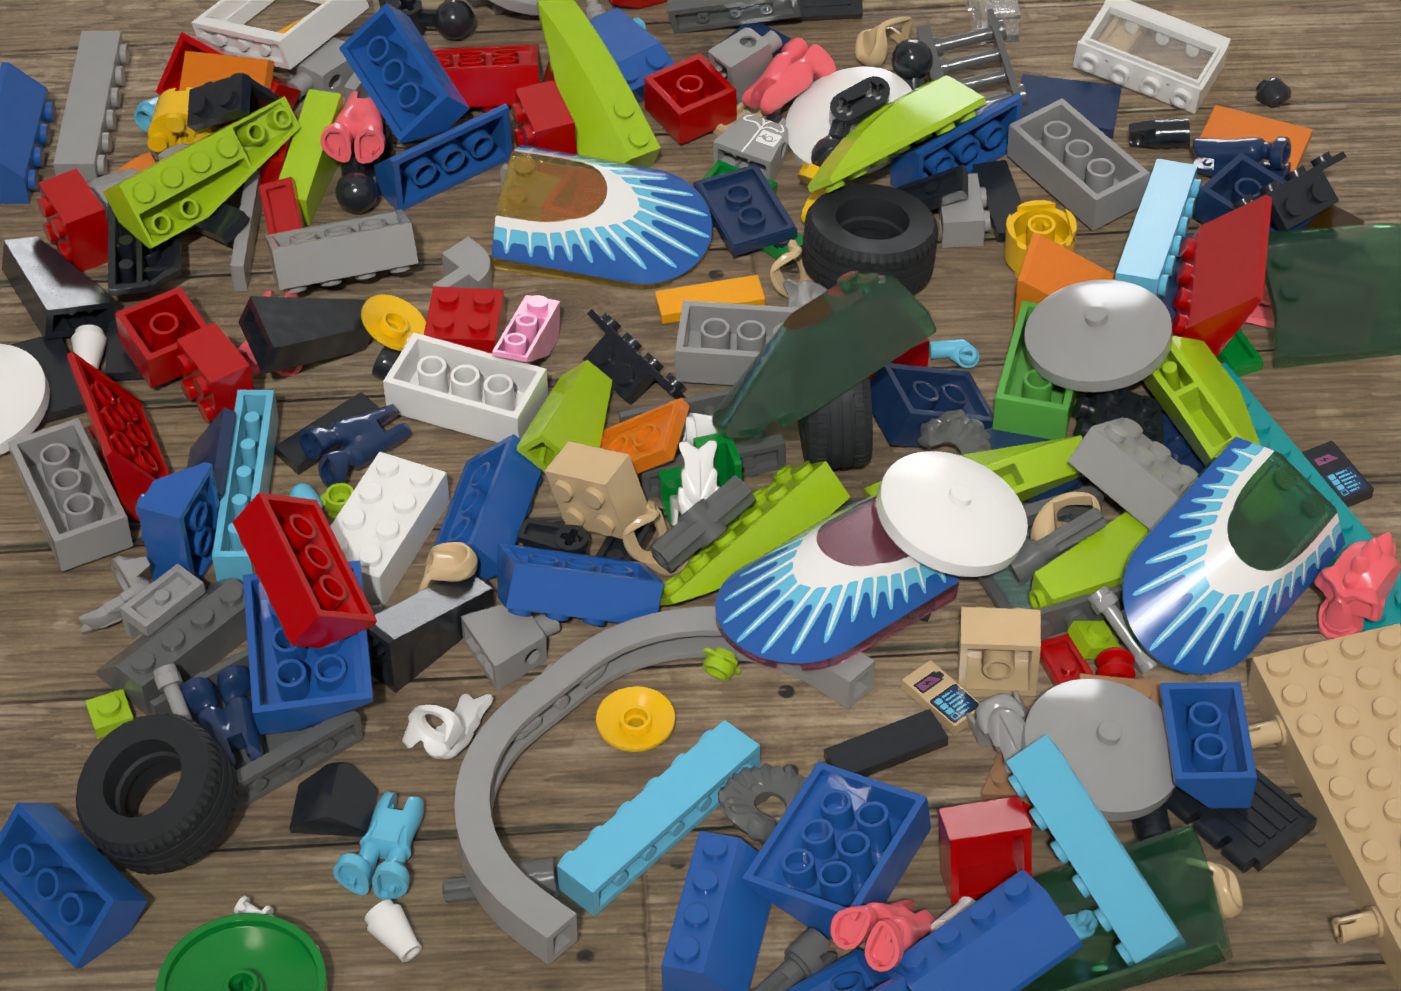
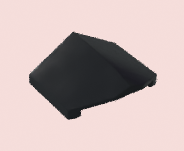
[290,762,378,837]

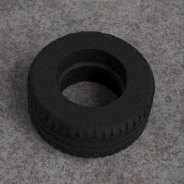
[802,184,939,303]
[794,327,873,469]
[76,713,239,875]

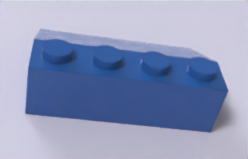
[243,560,374,735]
[742,761,931,948]

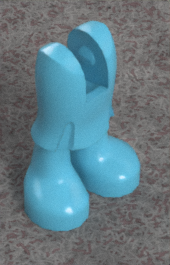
[333,791,424,900]

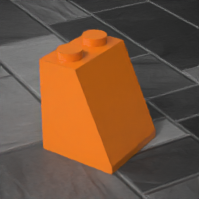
[1013,233,1114,332]

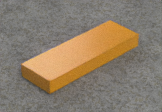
[655,275,765,324]

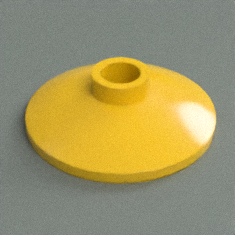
[361,294,426,351]
[596,686,675,752]

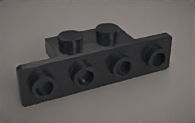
[1233,151,1347,233]
[583,309,687,405]

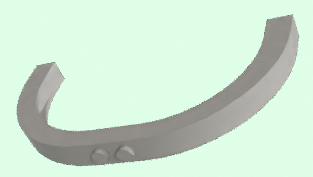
[454,606,875,965]

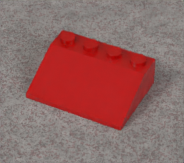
[431,44,540,111]
[1172,195,1272,357]
[67,351,170,522]

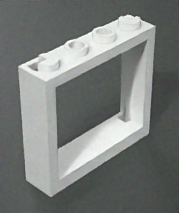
[191,0,369,70]

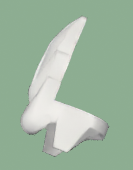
[670,440,720,526]
[402,694,493,759]

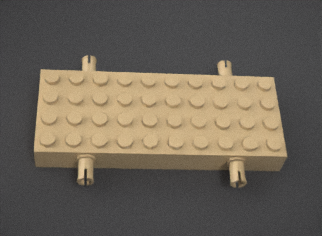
[1247,623,1401,991]

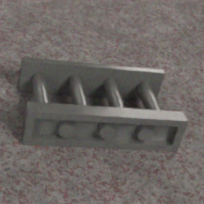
[916,8,1028,123]
[619,382,785,499]

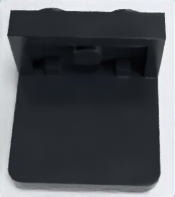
[187,73,281,131]
[1073,388,1164,445]

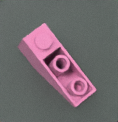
[492,295,560,362]

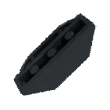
[108,202,182,296]

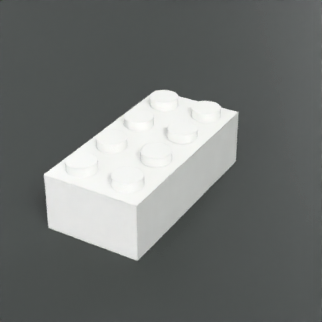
[383,333,548,443]
[330,452,450,607]

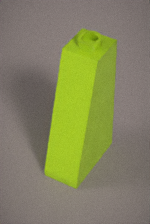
[279,89,343,225]
[516,360,613,472]
[1029,511,1151,610]

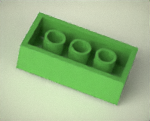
[993,300,1078,440]

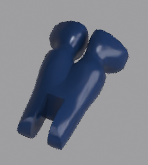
[1193,136,1291,181]
[299,404,412,488]
[180,664,264,770]

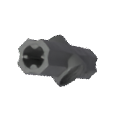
[649,475,756,573]

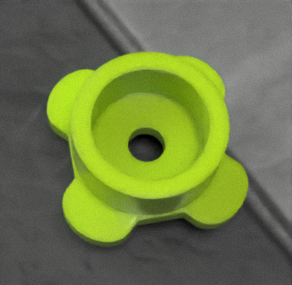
[320,483,354,520]
[702,647,741,681]

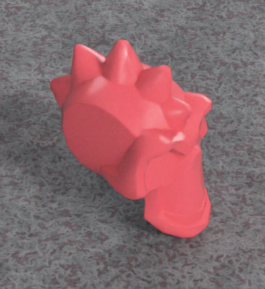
[1314,532,1400,639]

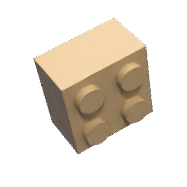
[544,441,647,539]
[958,607,1041,696]

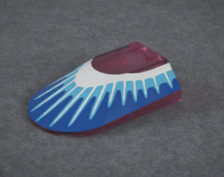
[715,495,959,671]

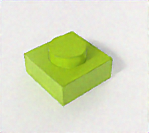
[1067,621,1121,659]
[85,689,134,739]

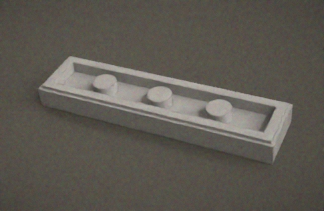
[230,171,262,291]

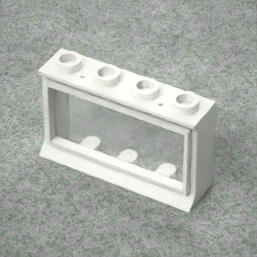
[1073,0,1231,114]

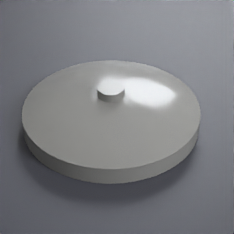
[1024,279,1173,392]
[1021,679,1176,821]

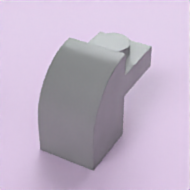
[433,236,493,289]

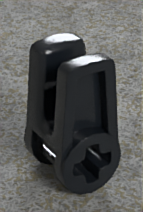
[518,518,590,555]

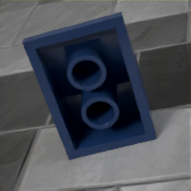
[1194,153,1324,247]
[870,362,994,448]

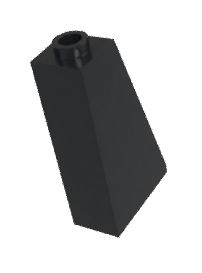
[2,236,115,340]
[239,296,372,373]
[367,575,494,693]

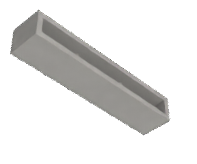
[53,31,129,182]

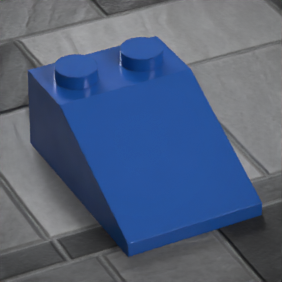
[590,7,675,103]

